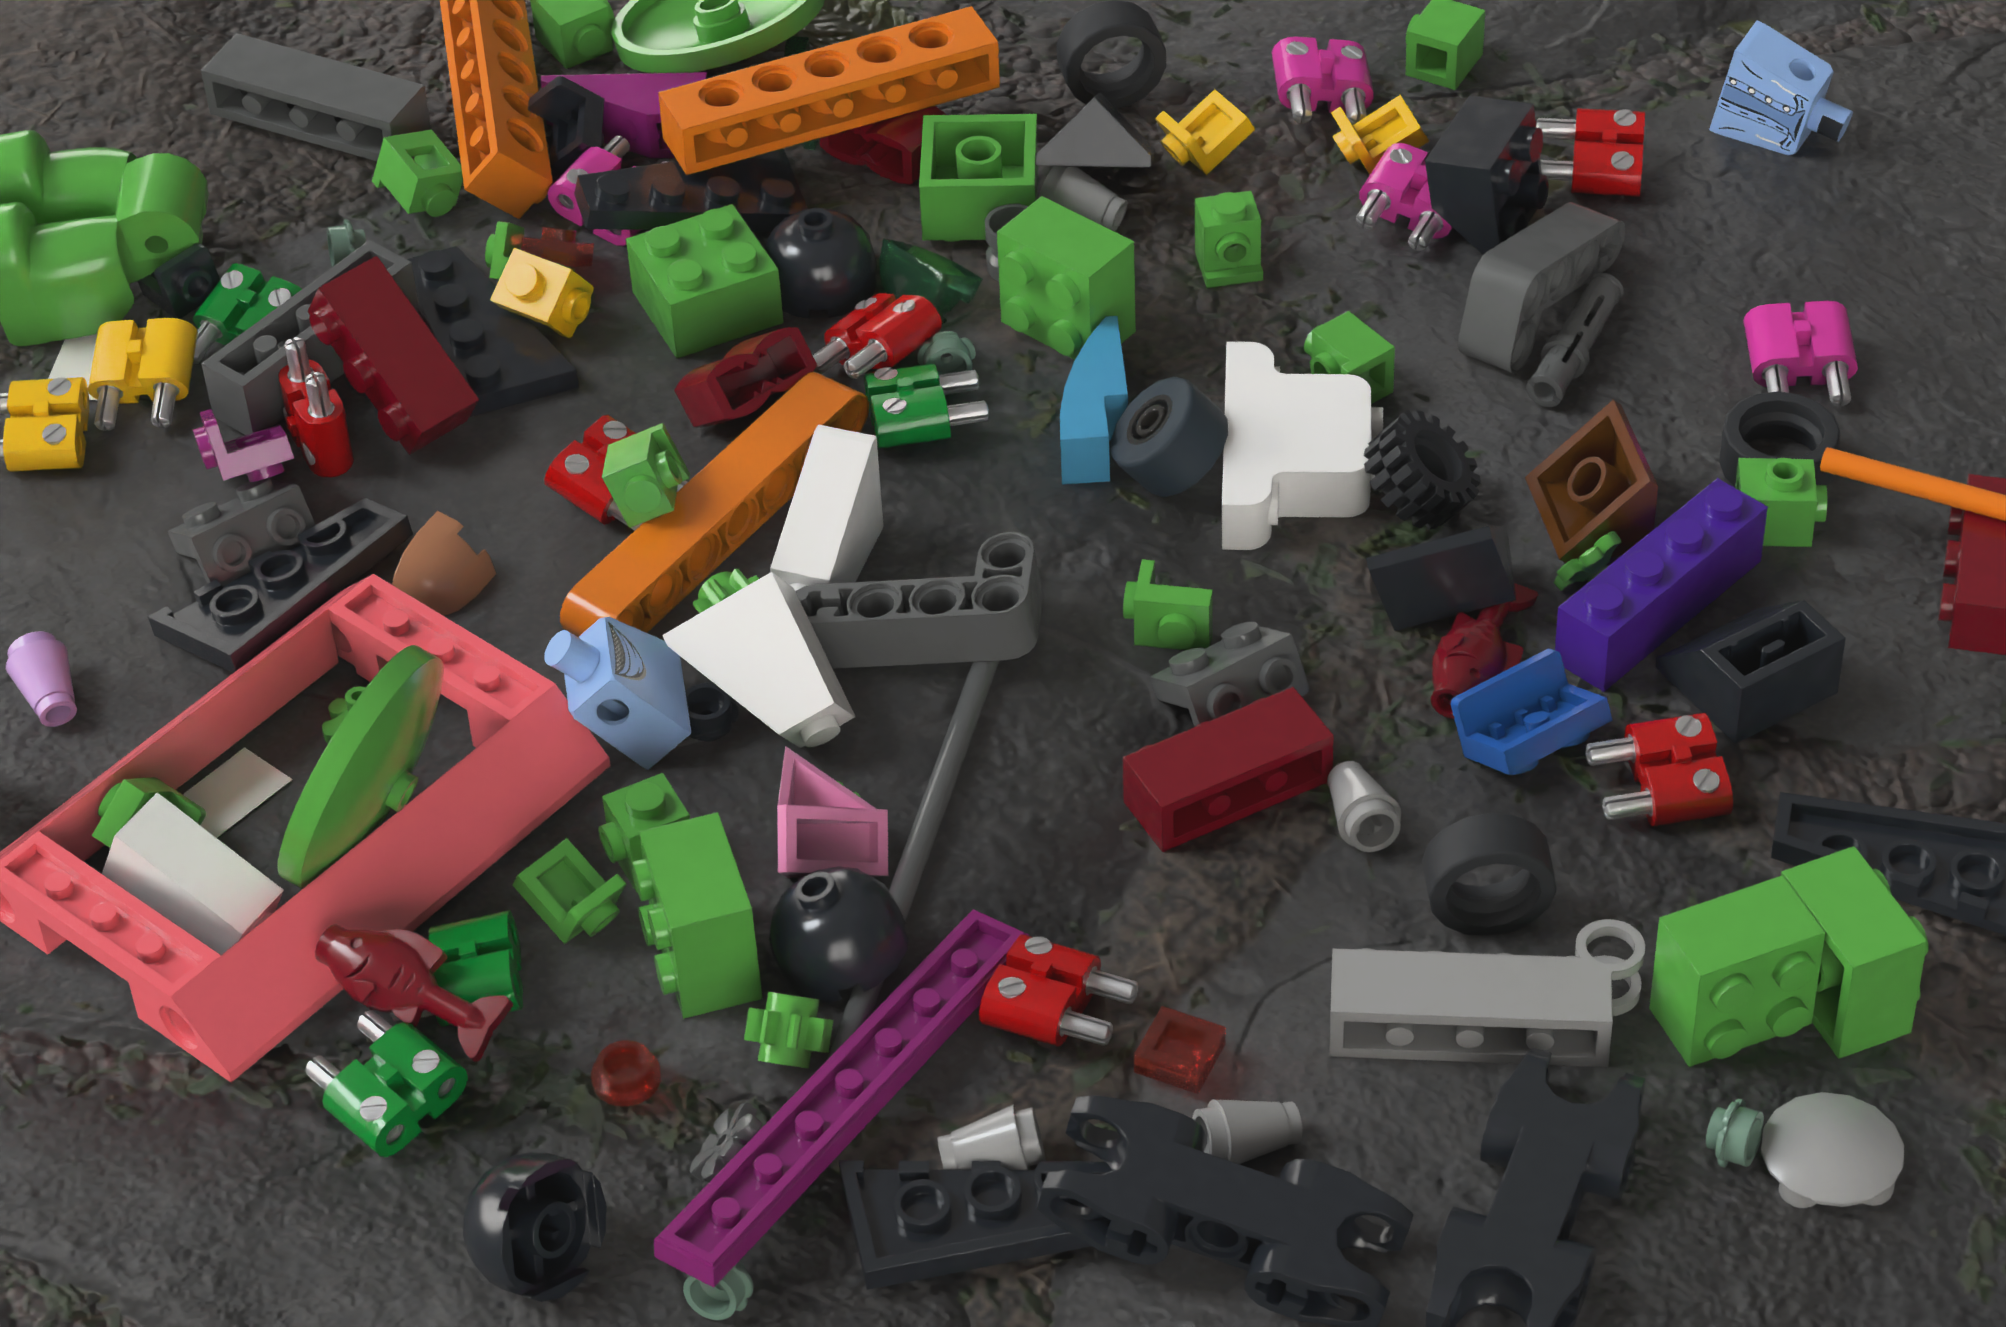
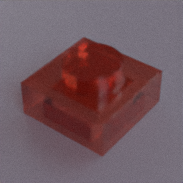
[521,227,594,267]
[1134,1006,1226,1094]

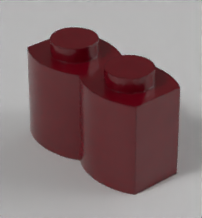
[819,106,946,184]
[674,327,817,428]

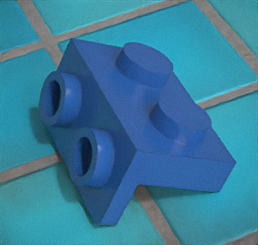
[1451,649,1613,775]

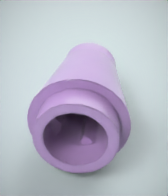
[6,631,77,727]

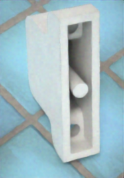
[1222,342,1383,550]

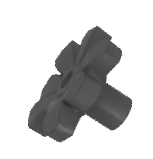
[690,1102,762,1182]

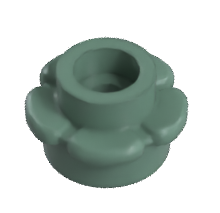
[327,219,366,267]
[917,331,976,375]
[1706,1099,1764,1168]
[683,1261,754,1320]

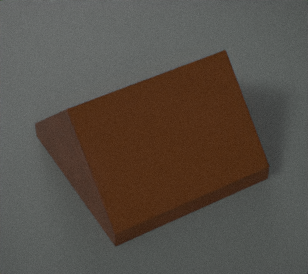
[1525,399,1658,563]

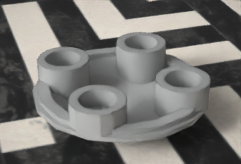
[1761,1092,1904,1208]

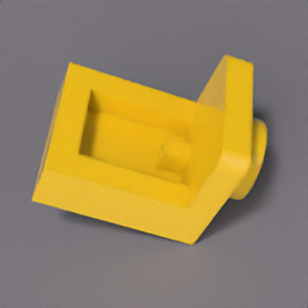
[1155,89,1255,175]
[1331,95,1429,174]
[490,248,594,338]

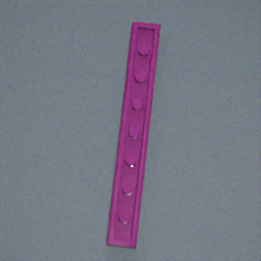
[654,909,1030,1288]

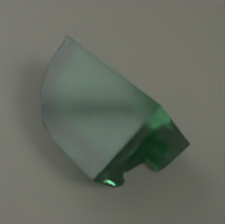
[879,238,983,324]

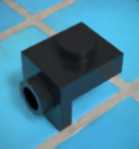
[528,76,605,174]
[137,243,220,319]

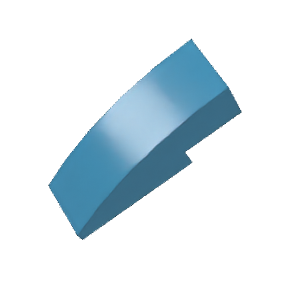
[1060,316,1128,485]

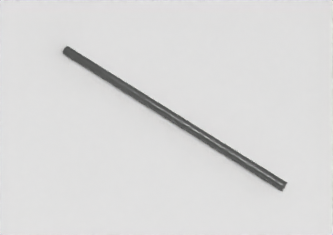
[826,660,1000,1061]

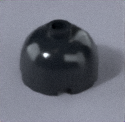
[764,208,877,318]
[769,866,909,1002]
[463,1152,607,1302]

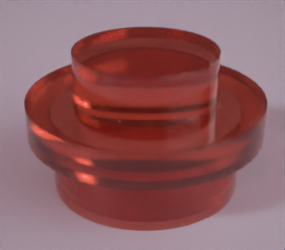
[591,1040,661,1106]

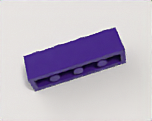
[1555,478,1768,692]

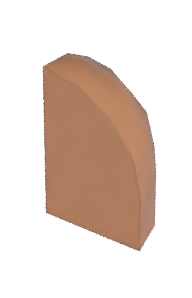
[392,510,496,616]

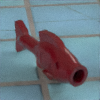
[1431,583,1538,719]
[315,924,513,1062]

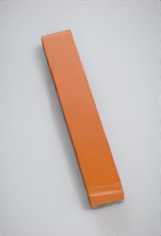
[560,372,869,637]

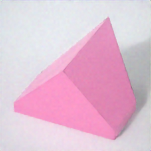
[777,746,888,878]

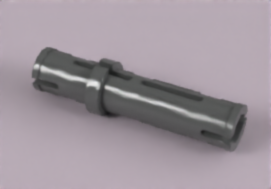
[1526,273,1624,407]

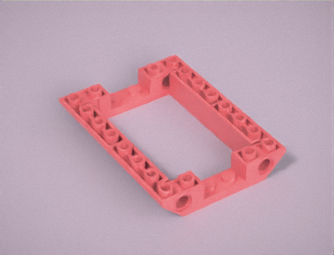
[0,574,611,1083]

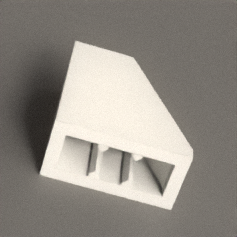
[770,424,884,591]
[662,572,855,748]
[102,792,284,955]

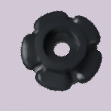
[685,683,739,742]

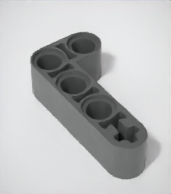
[1458,202,1626,374]
[795,532,1044,669]

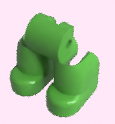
[0,130,209,346]

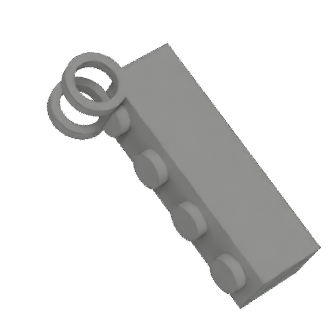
[1329,919,1645,1067]

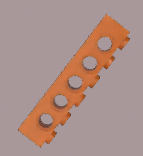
[440,0,553,219]
[658,6,1000,175]

